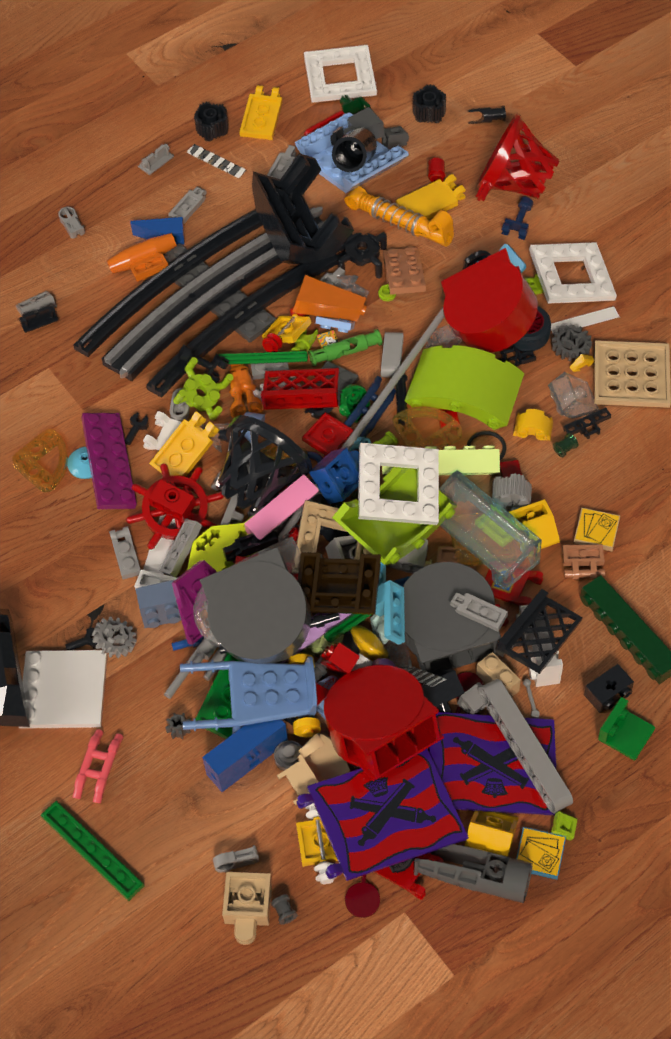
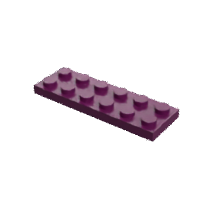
[81,413,137,509]

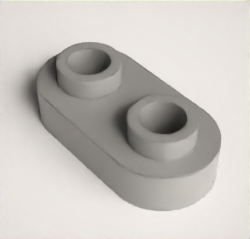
[169,388,190,422]

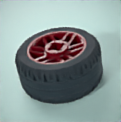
[510,307,551,352]

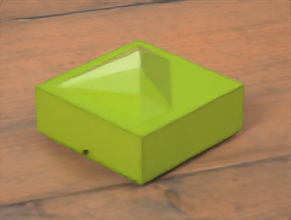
[551,811,578,840]

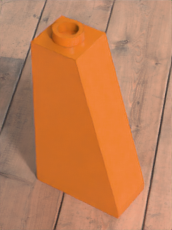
[292,275,367,322]

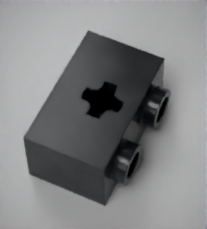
[584,664,634,713]

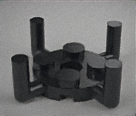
[338,232,387,278]

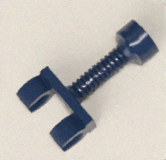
[501,197,534,240]

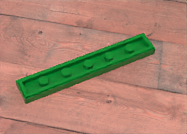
[41,801,144,902]

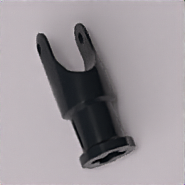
[467,106,506,124]

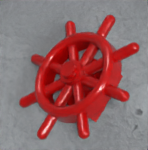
[126,463,224,551]

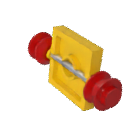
[262,307,312,352]

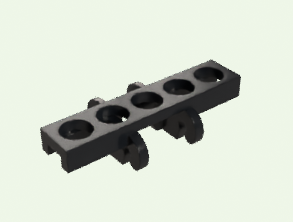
[498,345,536,366]
[563,408,611,439]

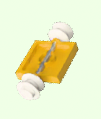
[296,803,338,884]

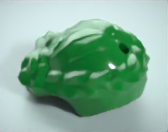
[339,384,370,423]

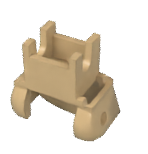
[277,734,350,805]

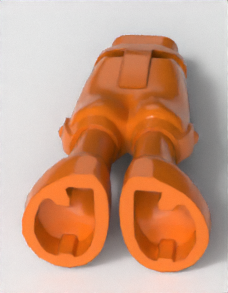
[229,364,264,418]

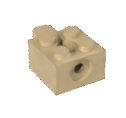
[222,872,272,945]

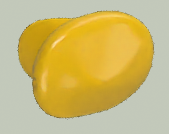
[350,625,389,661]

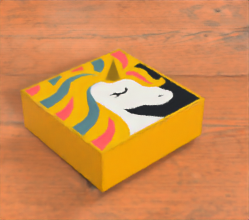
[317,330,339,348]

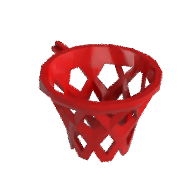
[475,113,559,201]

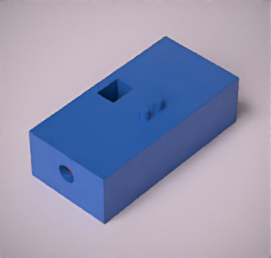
[202,719,288,792]

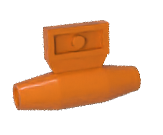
[107,233,177,282]

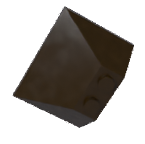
[297,552,382,615]

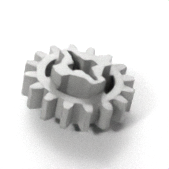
[92,617,137,658]

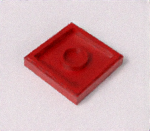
[302,412,354,456]

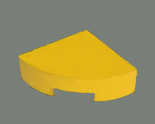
[570,354,595,372]

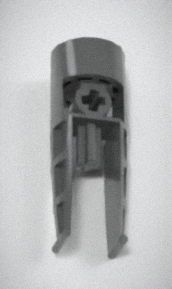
[414,844,533,904]

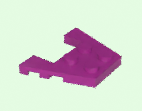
[172,560,217,645]

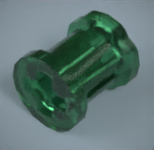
[553,433,579,458]

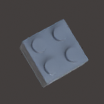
[135,580,181,628]

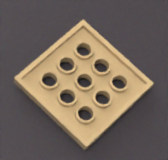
[594,340,671,408]

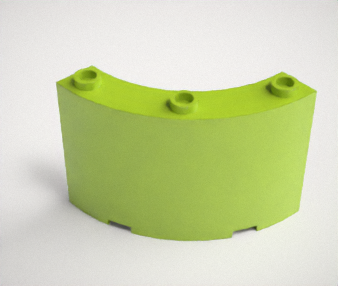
[405,345,524,430]
[332,467,458,565]

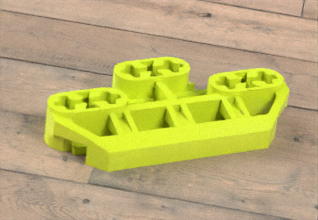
[187,516,269,572]

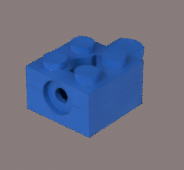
[309,448,359,504]

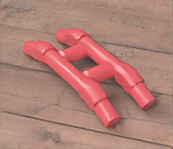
[73,729,123,804]

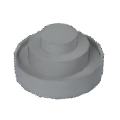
[274,741,302,771]

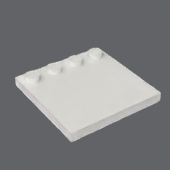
[19,650,108,728]

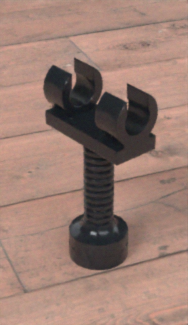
[178,345,229,384]

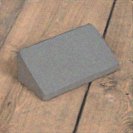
[15,291,56,316]

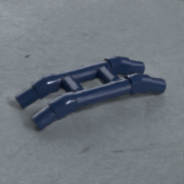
[344,376,396,438]

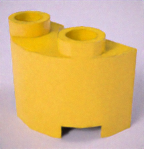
[513,409,553,441]

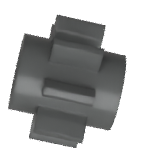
[165,713,191,739]

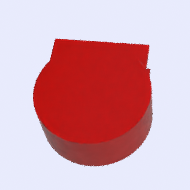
[441,248,538,353]
[324,665,444,781]

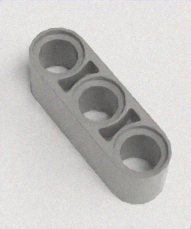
[381,332,404,378]

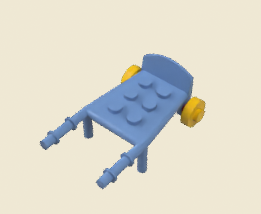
[180,653,321,738]

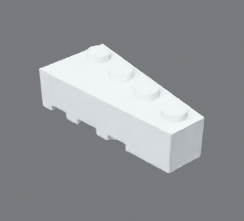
[516,605,563,687]

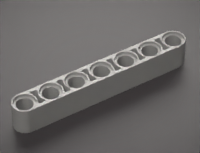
[478,679,573,813]

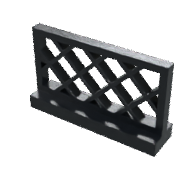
[496,589,583,674]

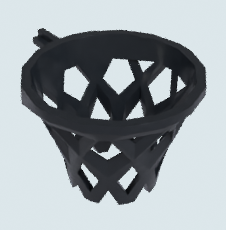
[215,415,313,513]

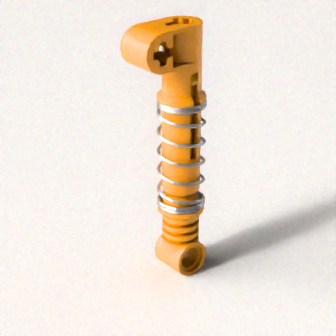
[344,186,454,247]

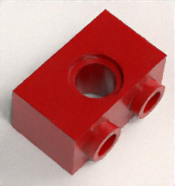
[320,642,360,676]

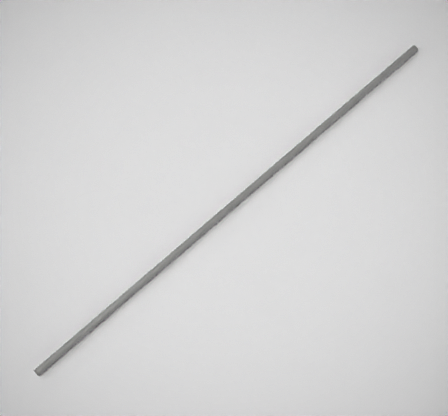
[164,308,445,699]

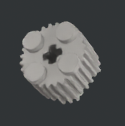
[492,473,532,512]

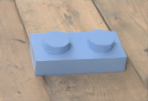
[315,316,355,333]

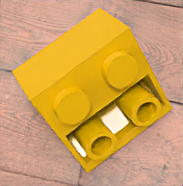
[508,499,560,555]

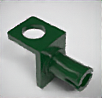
[340,95,371,115]

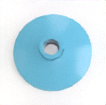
[67,447,92,479]

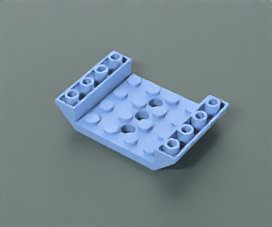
[295,112,409,193]

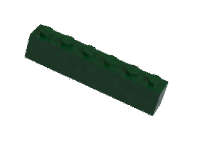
[580,575,671,685]

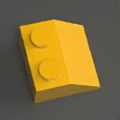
[465,810,519,857]

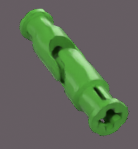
[308,329,382,366]

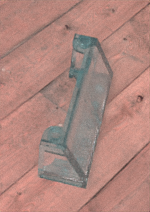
[439,470,542,590]

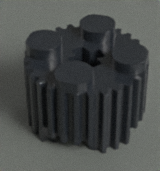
[413,84,446,123]
[194,101,229,142]

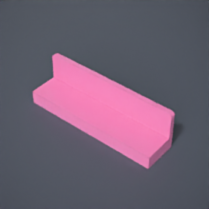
[244,474,319,540]

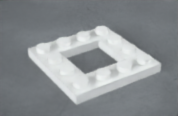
[304,45,377,103]
[529,242,617,304]
[358,443,439,525]

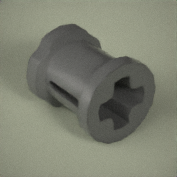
[271,894,298,925]

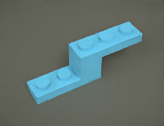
[376,562,405,645]

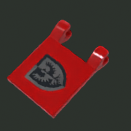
[374,853,444,900]

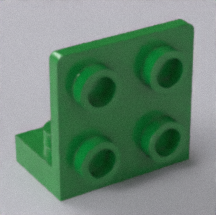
[598,697,655,761]

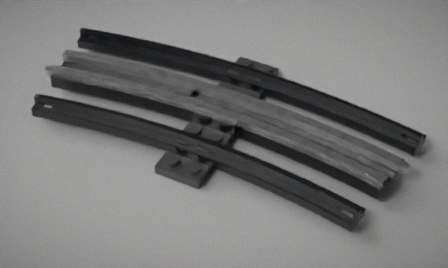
[73,207,346,398]

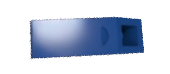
[130,217,185,245]

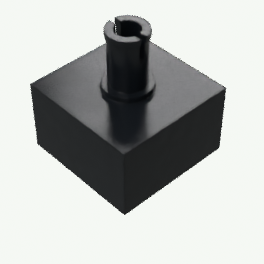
[419,667,465,713]

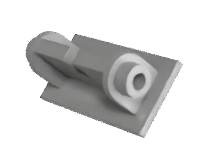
[138,144,174,175]

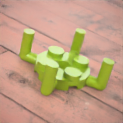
[173,357,234,421]

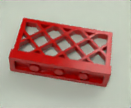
[261,368,339,410]

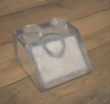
[548,372,599,419]

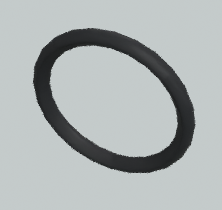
[466,431,506,460]

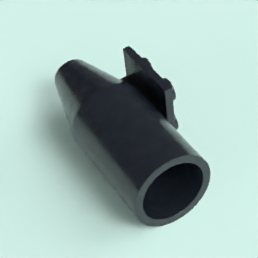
[330,126,377,172]

